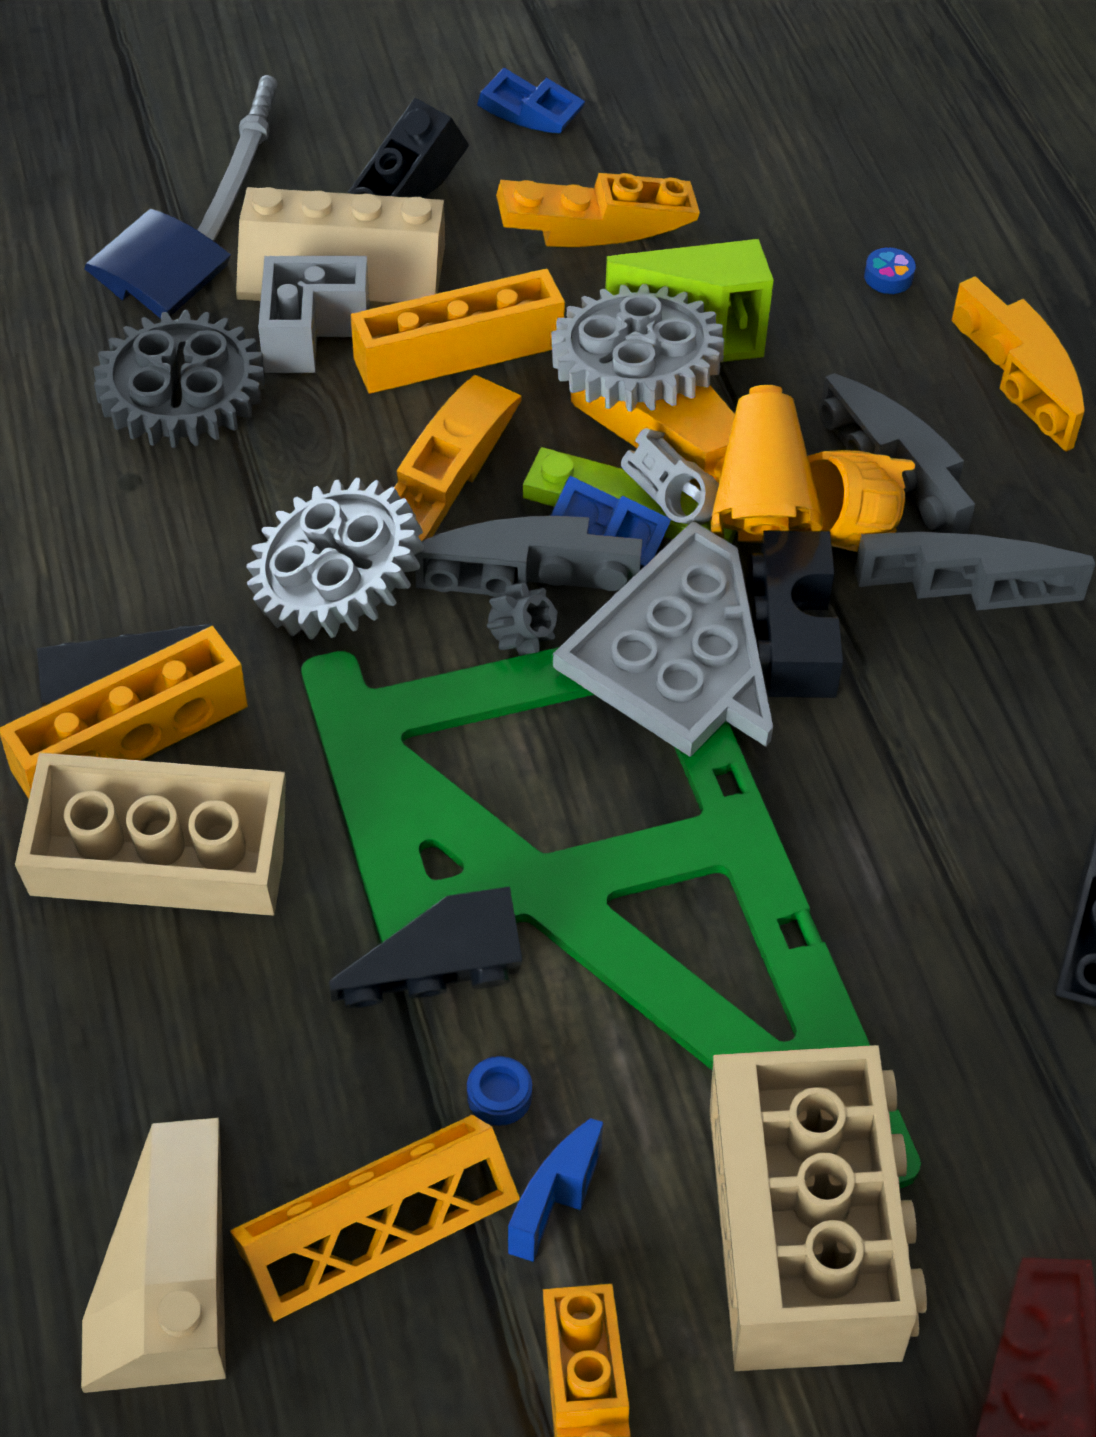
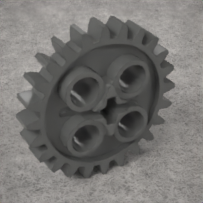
[93,310,266,448]

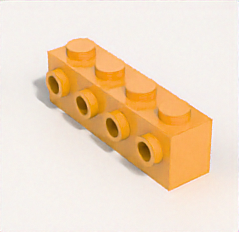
[351,268,565,394]

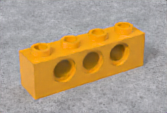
[0,625,248,799]

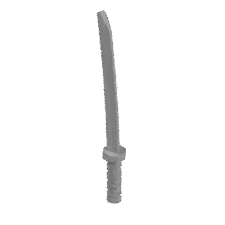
[198,75,278,241]

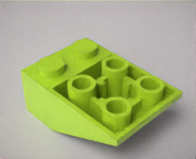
[605,239,774,362]

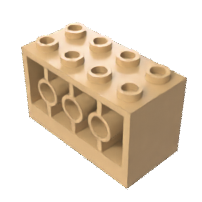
[710,1045,927,1371]

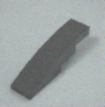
[854,532,1095,610]

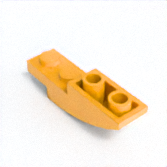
[496,173,700,247]
[951,276,1085,452]
[394,375,522,541]
[543,1284,631,1437]

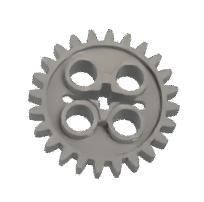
[551,284,724,411]
[247,478,424,639]

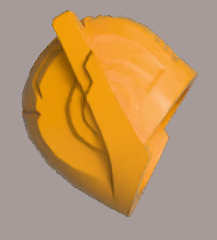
[799,450,915,552]

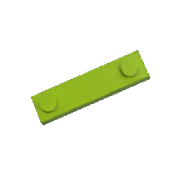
[523,447,737,544]

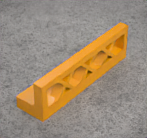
[230,1115,520,1322]

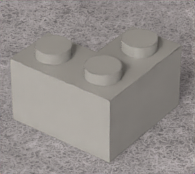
[258,256,370,373]

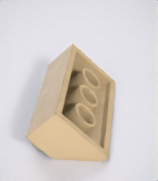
[236,187,445,308]
[15,753,286,916]

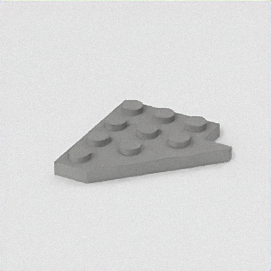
[553,521,773,757]

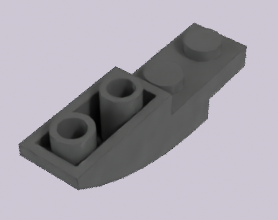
[819,373,975,534]
[415,516,643,597]

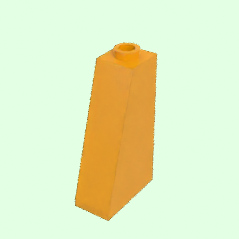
[571,386,735,490]

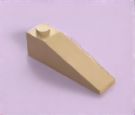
[81,1118,226,1393]

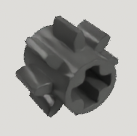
[486,582,558,655]

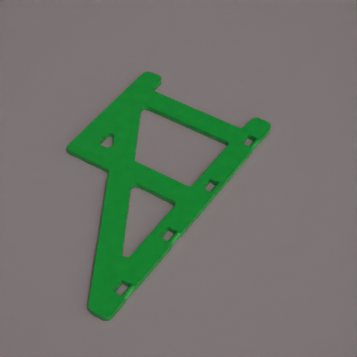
[301,647,921,1188]

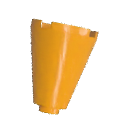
[711,385,823,543]

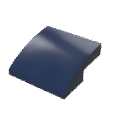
[84,209,231,319]

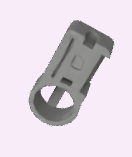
[621,428,719,525]

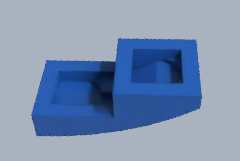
[477,68,585,133]
[550,476,671,568]
[508,1118,603,1262]

